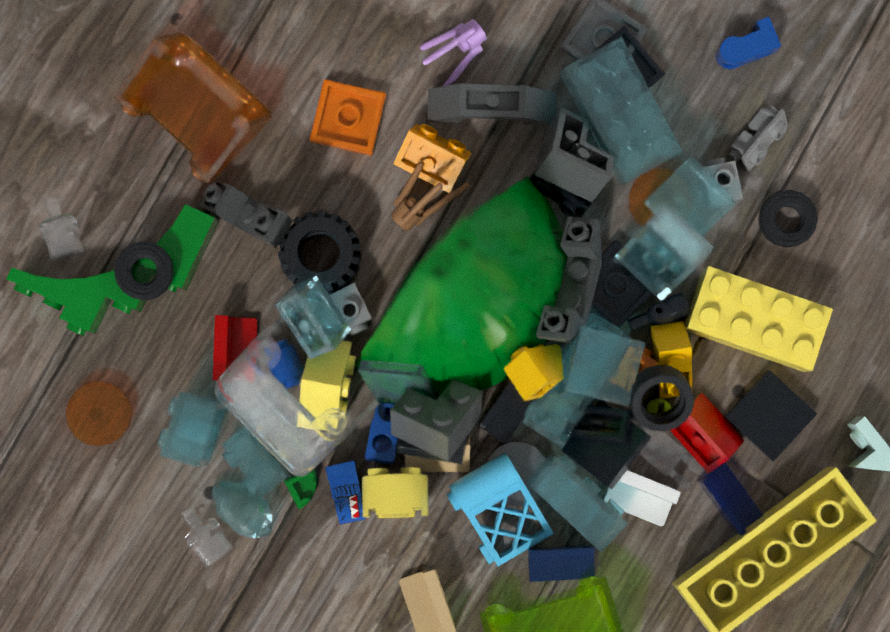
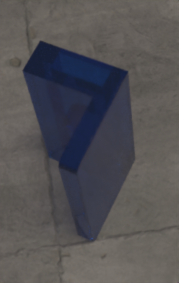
[697,463,763,536]

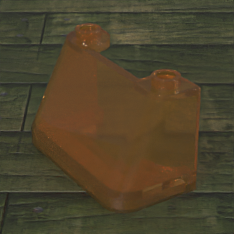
[113,33,272,183]

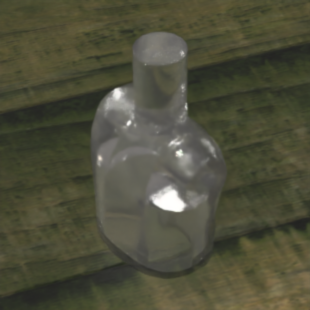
[40,197,84,260]
[181,507,234,568]

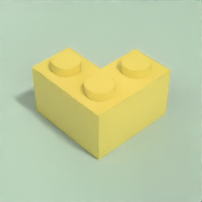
[298,336,356,433]

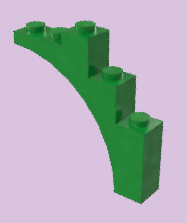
[6,204,219,336]

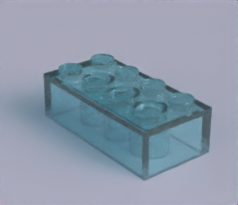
[559,37,683,185]

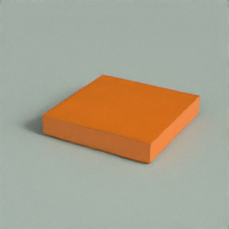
[309,79,386,156]

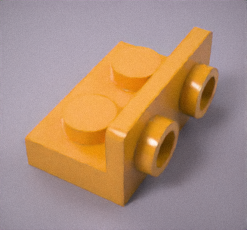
[393,124,472,194]

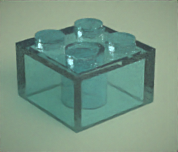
[614,203,714,300]
[158,391,227,467]

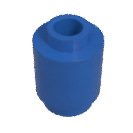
[263,339,304,390]

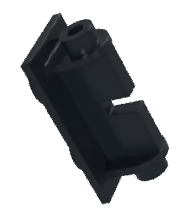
[530,172,596,217]

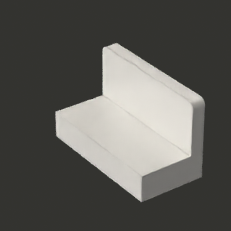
[603,470,681,526]

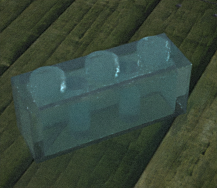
[525,453,628,553]

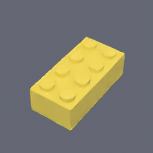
[684,266,833,372]

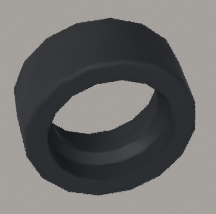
[628,365,694,432]

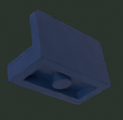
[527,544,596,582]

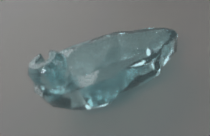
[212,481,273,538]

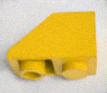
[651,321,692,399]
[503,344,564,401]

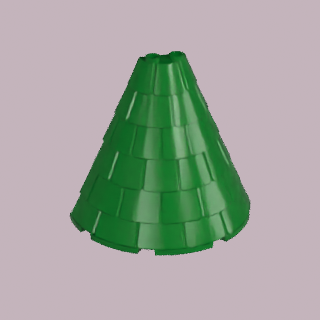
[355,176,568,398]

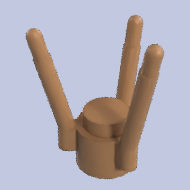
[391,163,470,231]

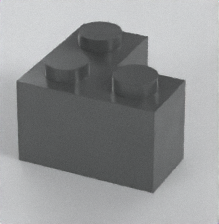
[534,107,614,202]
[390,379,482,461]

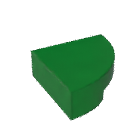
[284,466,317,510]

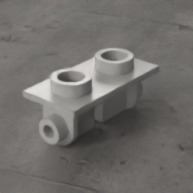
[728,105,788,172]

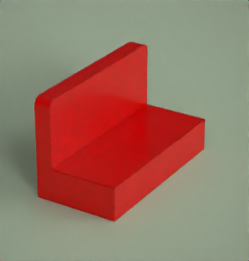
[212,315,258,382]
[670,393,744,474]

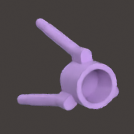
[420,19,487,87]

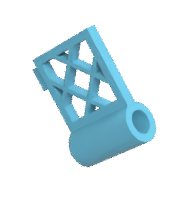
[447,452,554,566]

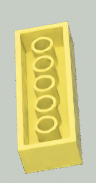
[672,466,877,632]

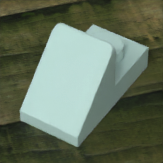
[847,417,890,471]

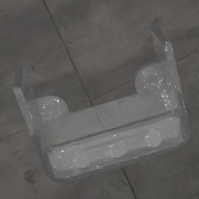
[215,310,379,476]

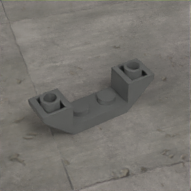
[427,83,556,126]
[199,178,293,249]
[536,216,602,342]

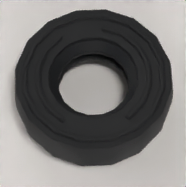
[758,190,818,248]
[114,241,174,301]

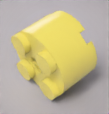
[362,467,429,518]

